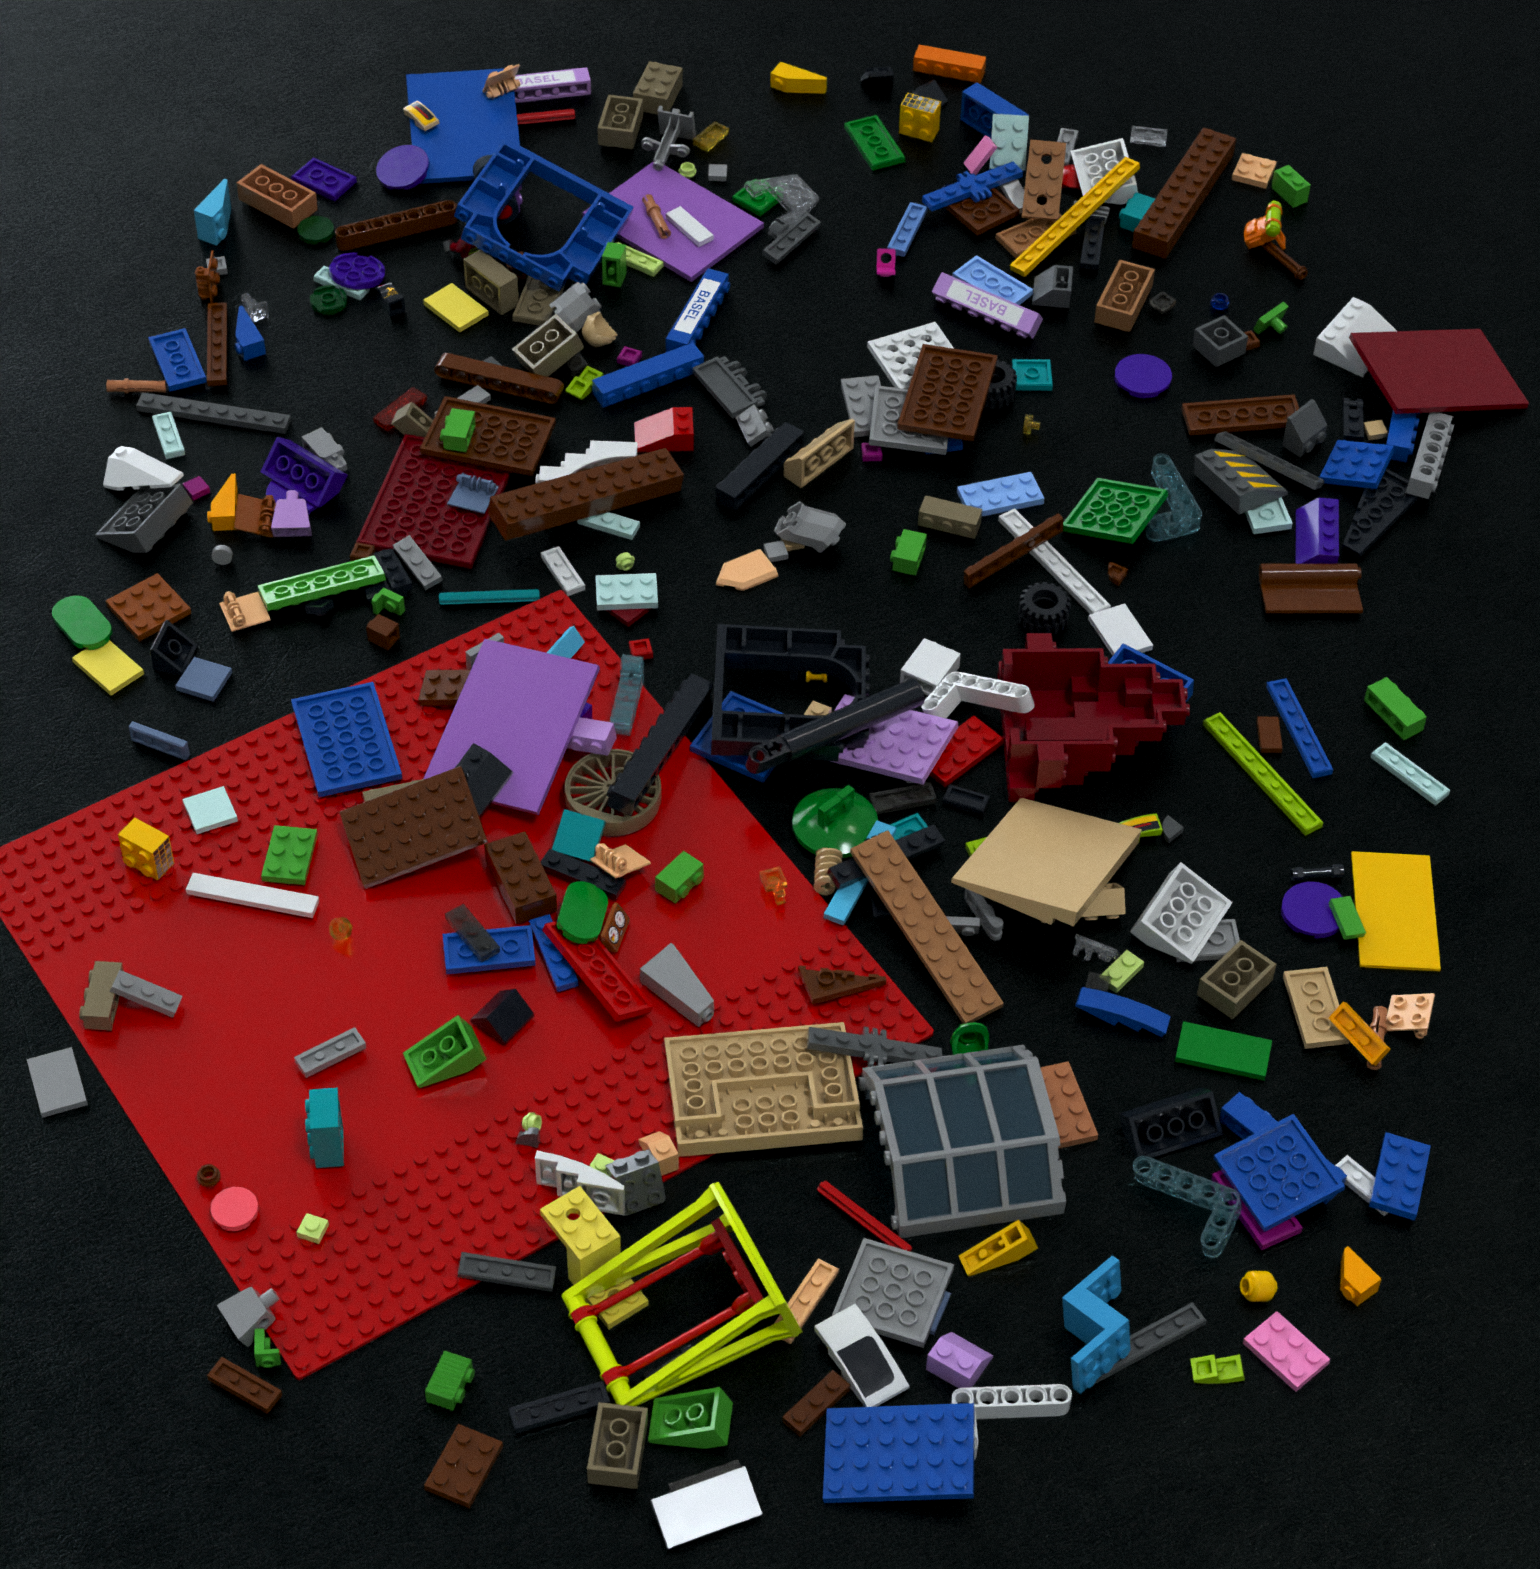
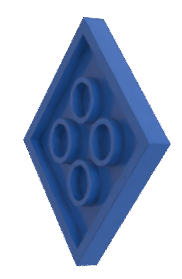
[1319,440,1394,489]

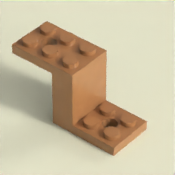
[1022,140,1066,221]

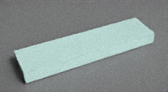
[1371,742,1450,806]

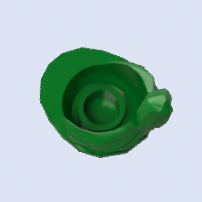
[950,1022,989,1087]

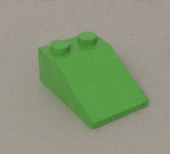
[403,1015,487,1088]
[648,1387,733,1449]

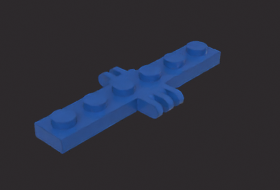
[922,161,1023,211]

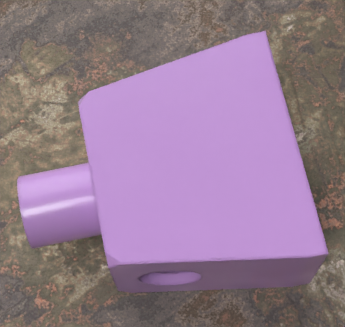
[271,490,312,537]

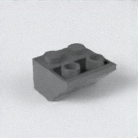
[1032,265,1073,308]

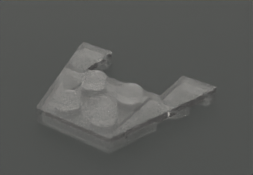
[744,174,819,224]

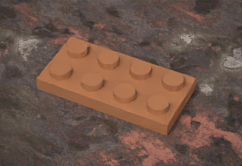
[1025,1061,1098,1149]

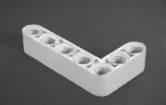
[922,672,1035,718]
[951,1384,1072,1460]

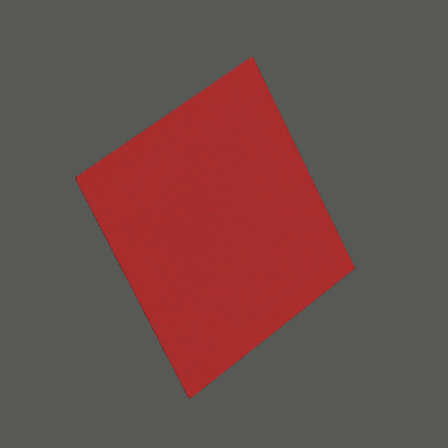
[0,590,934,1380]

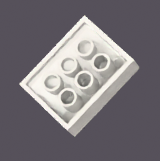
[1071,138,1138,205]
[1313,297,1397,377]
[1130,862,1233,964]

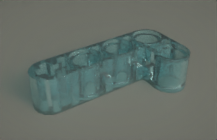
[610,654,644,736]

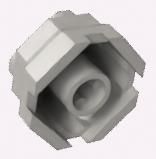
[549,282,602,332]
[774,501,846,553]

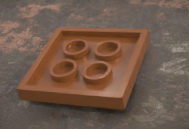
[105,573,191,641]

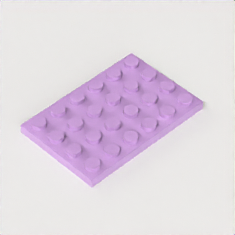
[830,694,958,785]

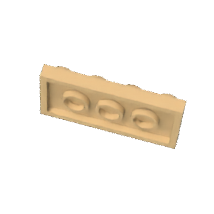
[1283,967,1349,1049]

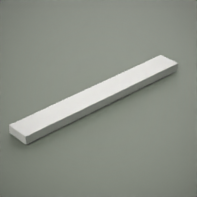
[998,508,1111,614]

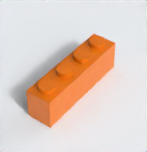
[913,45,986,83]

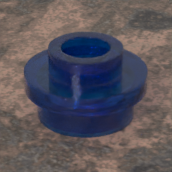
[1210,293,1229,310]

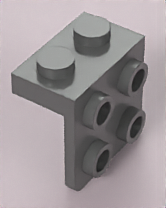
[605,1149,666,1216]

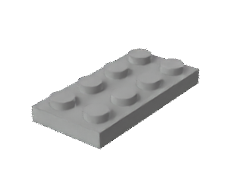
[841,375,881,437]

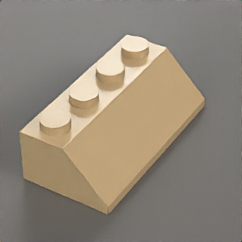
[784,419,855,488]
[1041,883,1125,923]

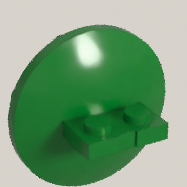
[792,785,878,858]

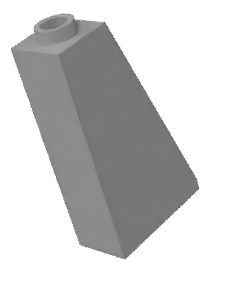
[640,943,714,1027]

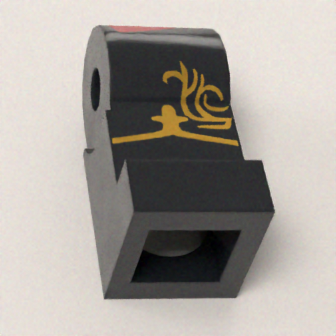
[376,282,405,317]

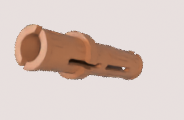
[642,194,671,239]
[106,378,166,394]
[1367,1006,1388,1070]

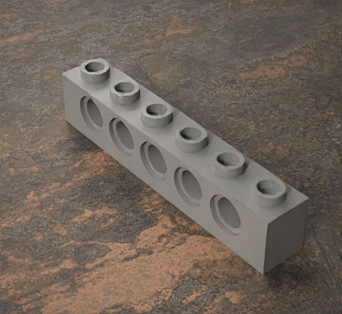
[1406,412,1454,499]

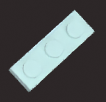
[577,512,640,540]

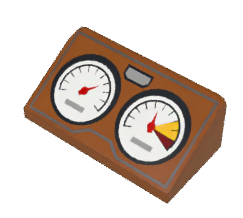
[600,902,630,953]

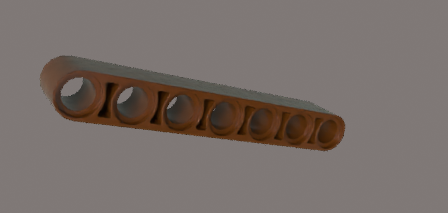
[335,200,458,251]
[434,353,564,404]

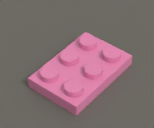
[1243,1311,1330,1392]

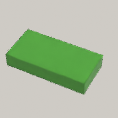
[1329,896,1366,940]

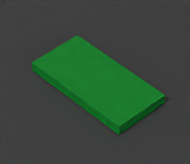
[844,115,905,170]
[1175,1021,1272,1081]

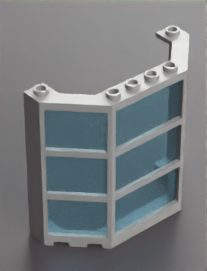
[858,1045,1066,1238]

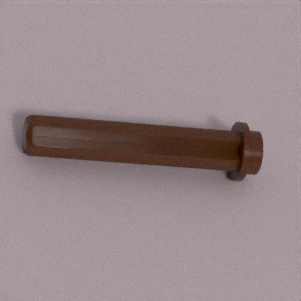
[1262,241,1308,280]

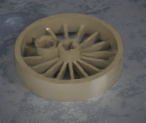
[564,749,662,836]

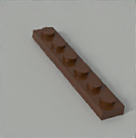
[207,302,227,386]
[964,513,1063,588]

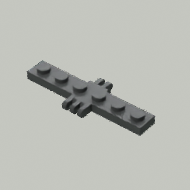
[807,1026,942,1067]

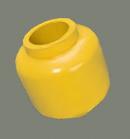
[1240,1271,1277,1302]

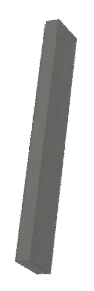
[1215,431,1324,490]
[1086,1302,1206,1389]

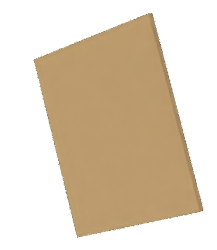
[951,798,1142,926]
[664,1022,863,1157]

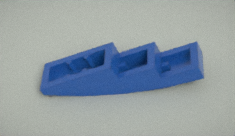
[1075,987,1170,1038]

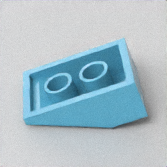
[194,179,231,246]

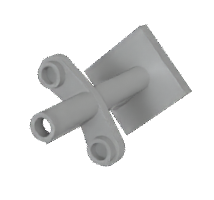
[641,106,696,171]

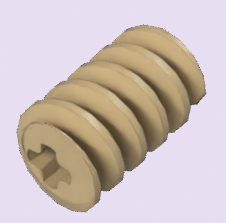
[814,848,843,896]

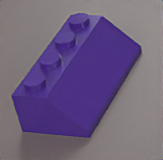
[260,437,347,508]
[1295,498,1339,564]

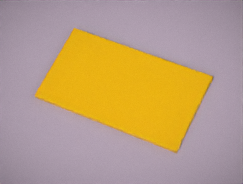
[1351,851,1441,972]

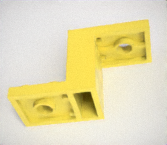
[540,1186,648,1329]

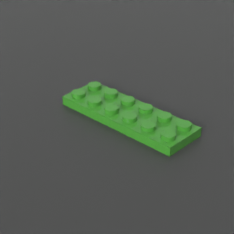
[257,556,386,611]

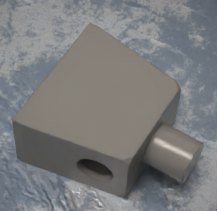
[217,1287,280,1347]

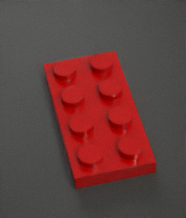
[929,716,1004,787]

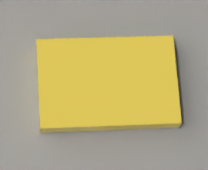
[423,283,488,332]
[72,640,144,695]

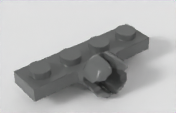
[762,212,821,265]

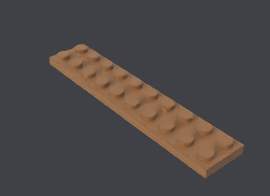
[850,830,1004,1024]

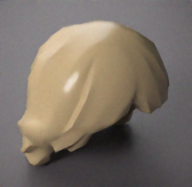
[582,311,617,348]

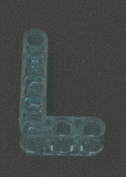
[1146,453,1202,542]
[1133,1156,1242,1258]

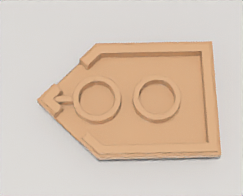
[716,549,778,591]

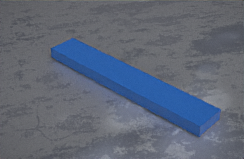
[1266,678,1333,778]

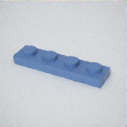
[887,202,927,257]

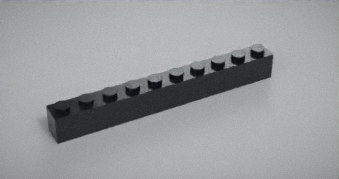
[606,673,714,816]

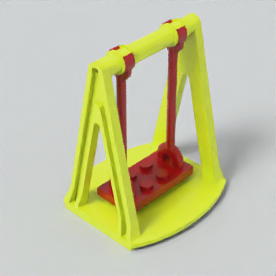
[562,1182,802,1407]

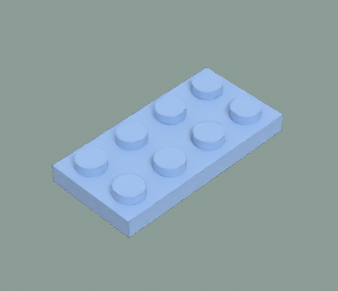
[952,255,1033,305]
[957,472,1044,517]

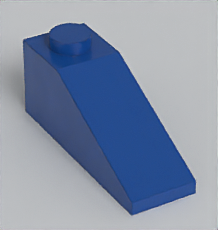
[234,306,266,361]

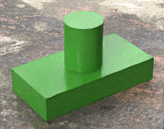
[1253,302,1289,335]

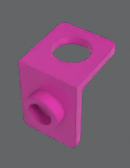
[876,249,896,277]

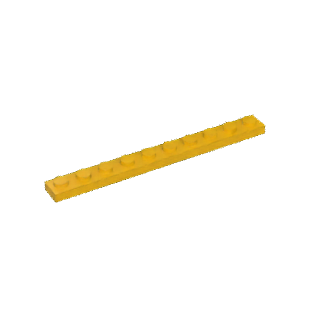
[1010,157,1140,277]

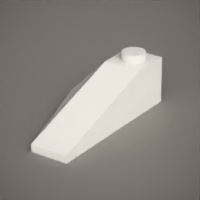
[103,446,184,491]

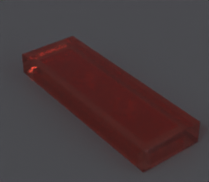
[373,387,427,431]

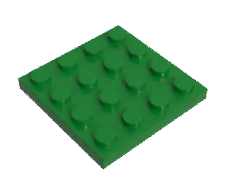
[1063,478,1168,544]

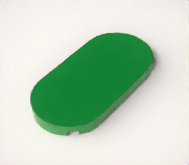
[52,596,113,650]
[556,881,608,944]

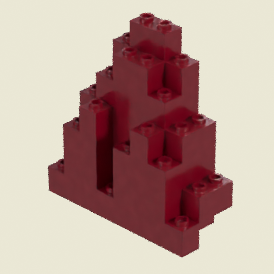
[997,633,1190,802]

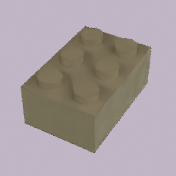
[633,61,683,115]
[598,95,643,149]
[464,250,519,315]
[512,314,584,377]
[1197,940,1276,1020]
[587,1402,648,1489]

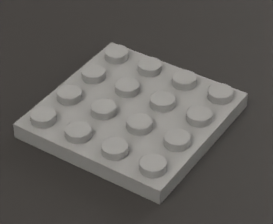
[869,385,948,455]
[832,1238,954,1348]

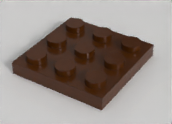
[944,188,1020,236]

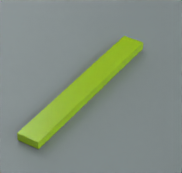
[1203,712,1323,836]

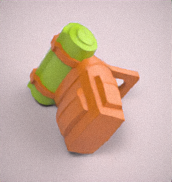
[1244,201,1286,250]

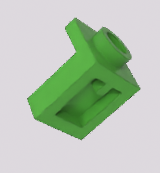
[372,588,405,616]
[254,1328,281,1368]

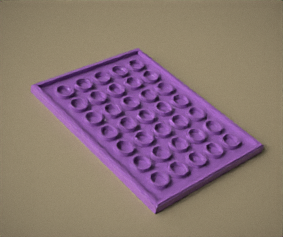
[582,162,764,282]
[423,639,600,815]

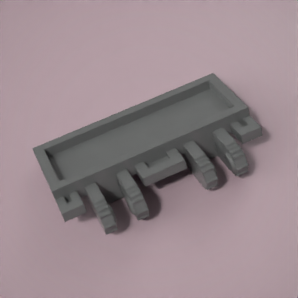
[692,356,767,419]

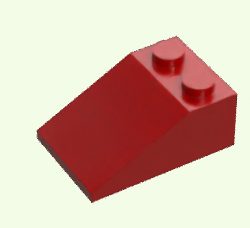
[634,407,694,452]

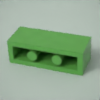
[1364,677,1426,740]

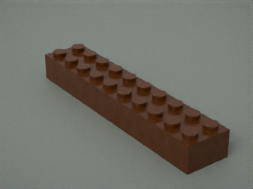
[1132,128,1236,259]
[488,448,684,541]

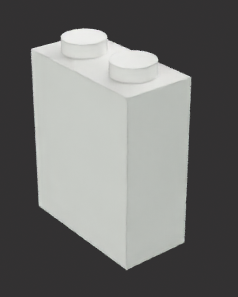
[900,638,961,696]

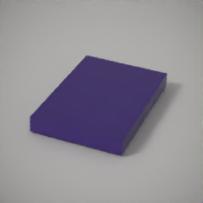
[291,158,357,201]

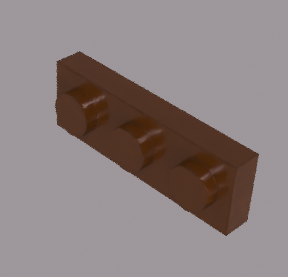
[207,1357,282,1414]
[782,1370,851,1437]

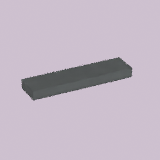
[457,1252,556,1292]

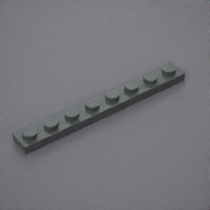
[136,392,291,434]

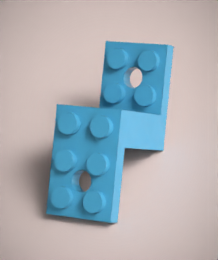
[1062,1255,1131,1394]

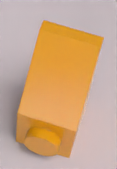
[1340,1246,1381,1306]

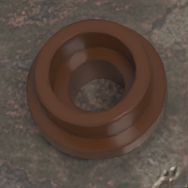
[197,1164,221,1187]

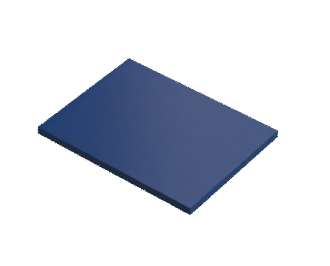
[406,69,520,184]

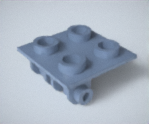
[447,473,499,514]

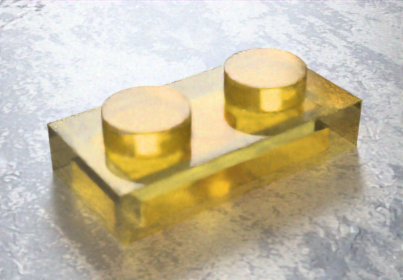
[693,121,729,151]

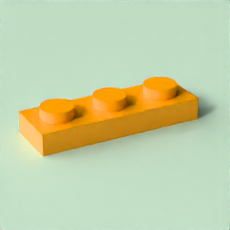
[1328,1002,1391,1066]

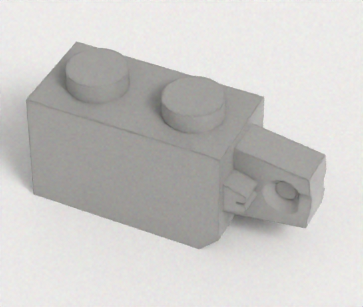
[302,427,347,471]

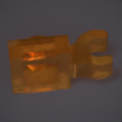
[759,866,787,905]

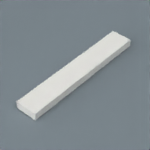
[186,873,319,918]

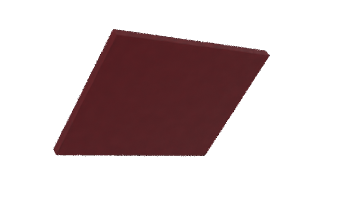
[1349,329,1529,414]
[356,434,512,569]

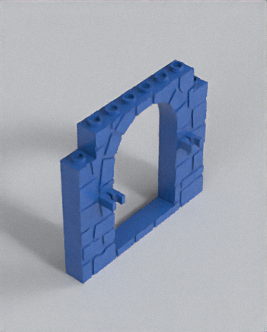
[454,138,634,292]

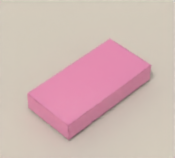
[964,135,997,175]

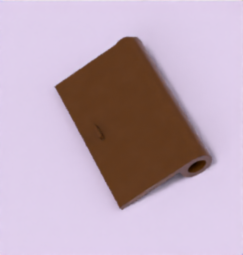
[1259,563,1363,613]

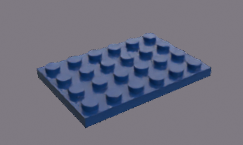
[291,682,402,797]
[823,1403,975,1503]

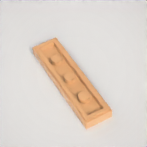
[774,1258,839,1344]

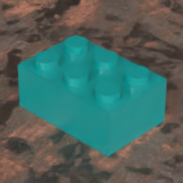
[305,1088,344,1168]

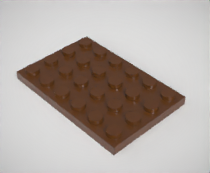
[897,344,998,442]
[420,396,556,476]
[340,766,488,889]

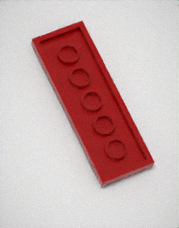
[542,921,653,1022]

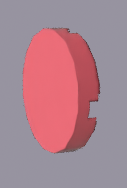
[210,1187,259,1231]

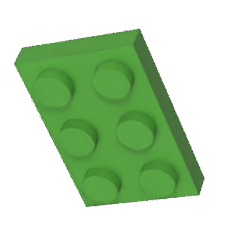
[261,825,318,885]

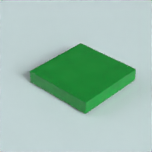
[732,179,783,216]

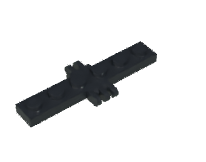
[827,824,945,889]

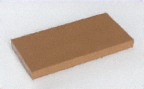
[995,213,1076,259]

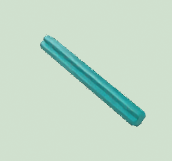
[439,589,540,605]

